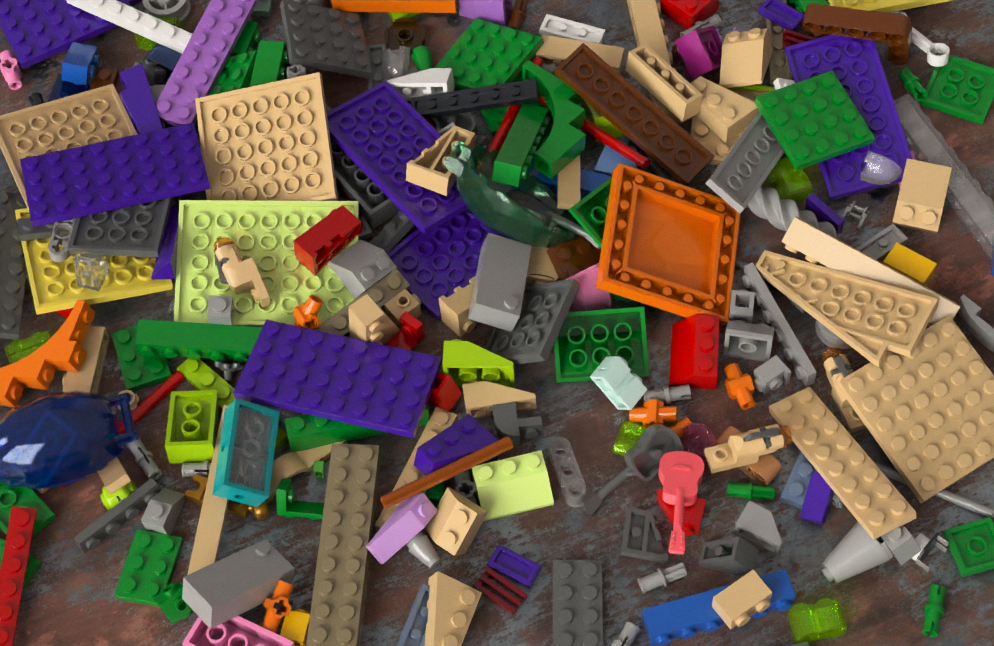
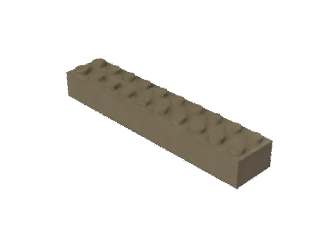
[306,443,382,646]

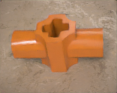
[293,295,323,330]
[724,363,756,410]
[629,399,678,428]
[261,580,294,633]

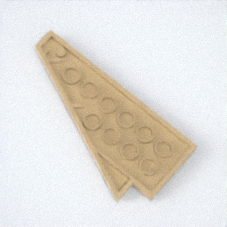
[755,250,938,367]

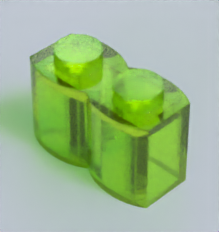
[768,157,812,202]
[787,598,847,644]

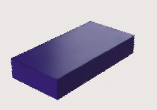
[758,0,804,31]
[805,193,844,234]
[799,472,834,525]
[487,544,542,589]

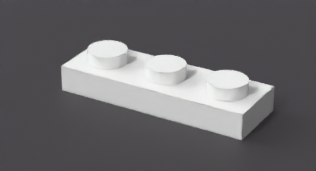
[539,14,605,44]

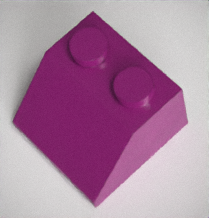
[675,25,722,80]

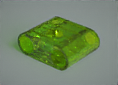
[612,420,648,457]

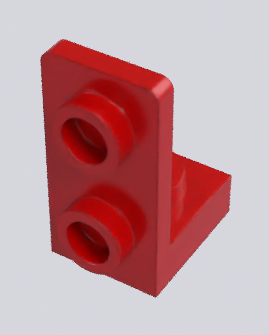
[386,311,425,351]

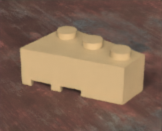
[690,76,759,143]
[406,126,475,196]
[348,294,400,345]
[425,571,482,646]

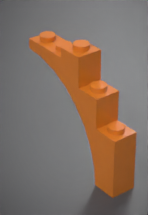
[0,300,95,408]

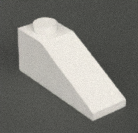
[387,68,455,101]

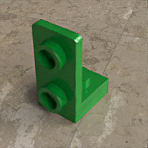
[276,478,324,520]

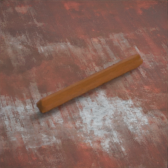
[380,436,514,508]

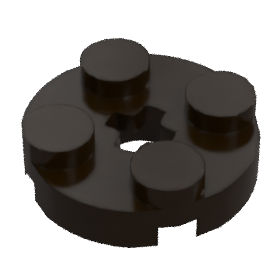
[384,18,426,56]

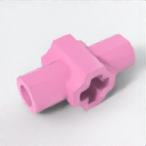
[0,50,23,90]

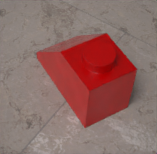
[428,373,462,411]
[657,489,706,536]

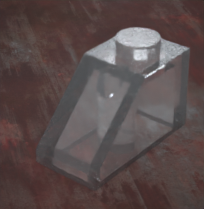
[73,252,109,291]

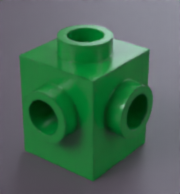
[154,582,193,624]

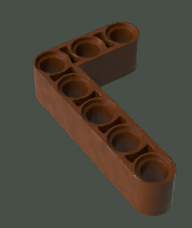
[802,4,912,65]

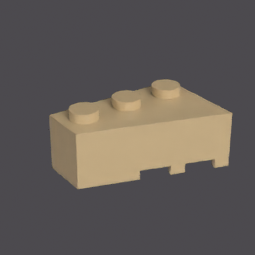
[439,276,478,337]

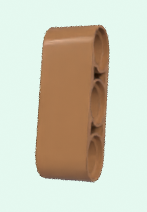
[713,426,782,486]

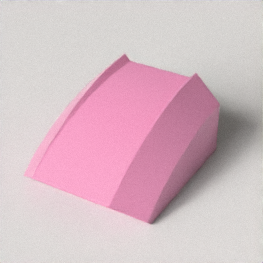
[565,263,613,312]

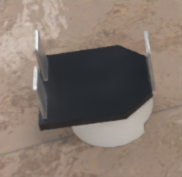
[912,532,949,572]

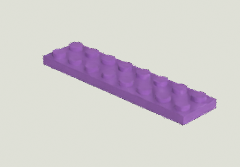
[155,0,259,126]

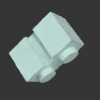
[590,356,647,410]

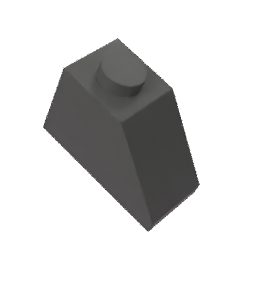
[698,537,759,575]

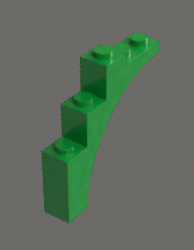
[522,60,586,179]

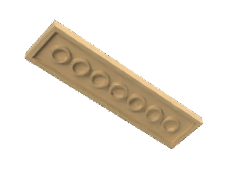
[769,386,916,540]

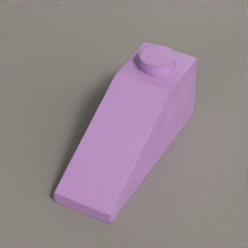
[366,493,438,564]

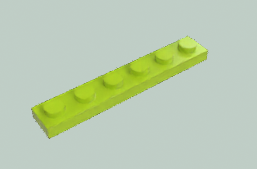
[177,358,288,453]

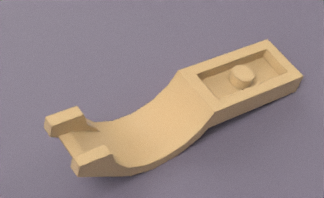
[265,440,348,503]

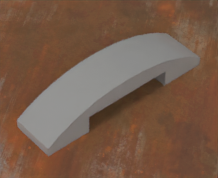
[958,294,994,352]

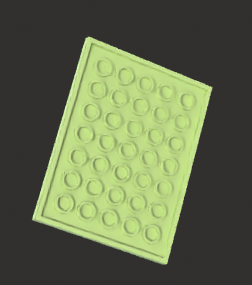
[174,200,359,327]

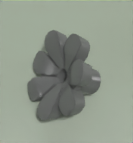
[214,361,244,381]

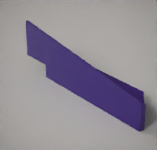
[119,64,163,134]
[152,194,187,280]

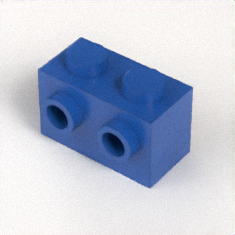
[61,42,100,85]

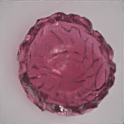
[681,422,716,460]

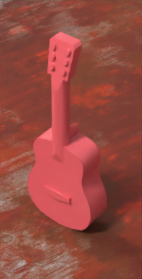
[658,451,704,555]

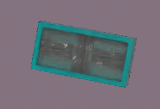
[212,398,280,507]

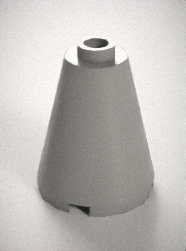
[821,521,893,583]

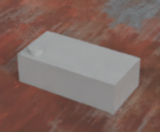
[468,232,532,332]
[182,539,295,629]

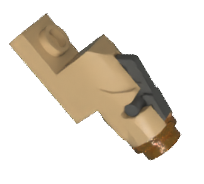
[213,237,271,308]
[822,348,867,433]
[704,424,792,473]

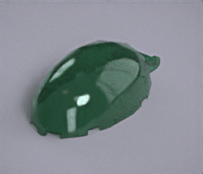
[444,141,579,248]

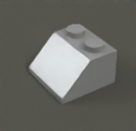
[327,239,397,299]
[723,320,775,362]

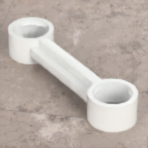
[889,11,950,67]

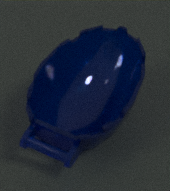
[0,390,139,489]

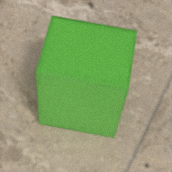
[313,461,326,478]

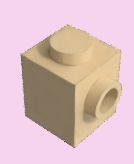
[384,289,422,330]

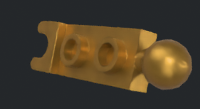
[185,474,271,520]

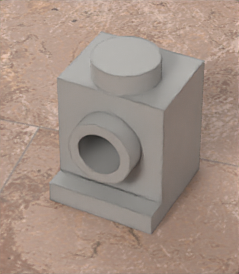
[729,289,755,324]
[753,355,791,394]

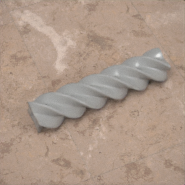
[746,186,844,240]

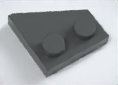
[620,507,669,564]

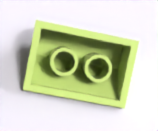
[472,450,554,521]

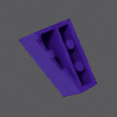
[414,414,499,476]

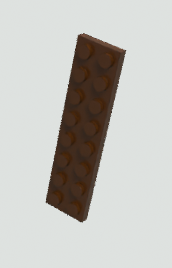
[554,43,714,186]

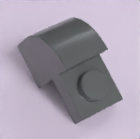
[492,402,543,446]

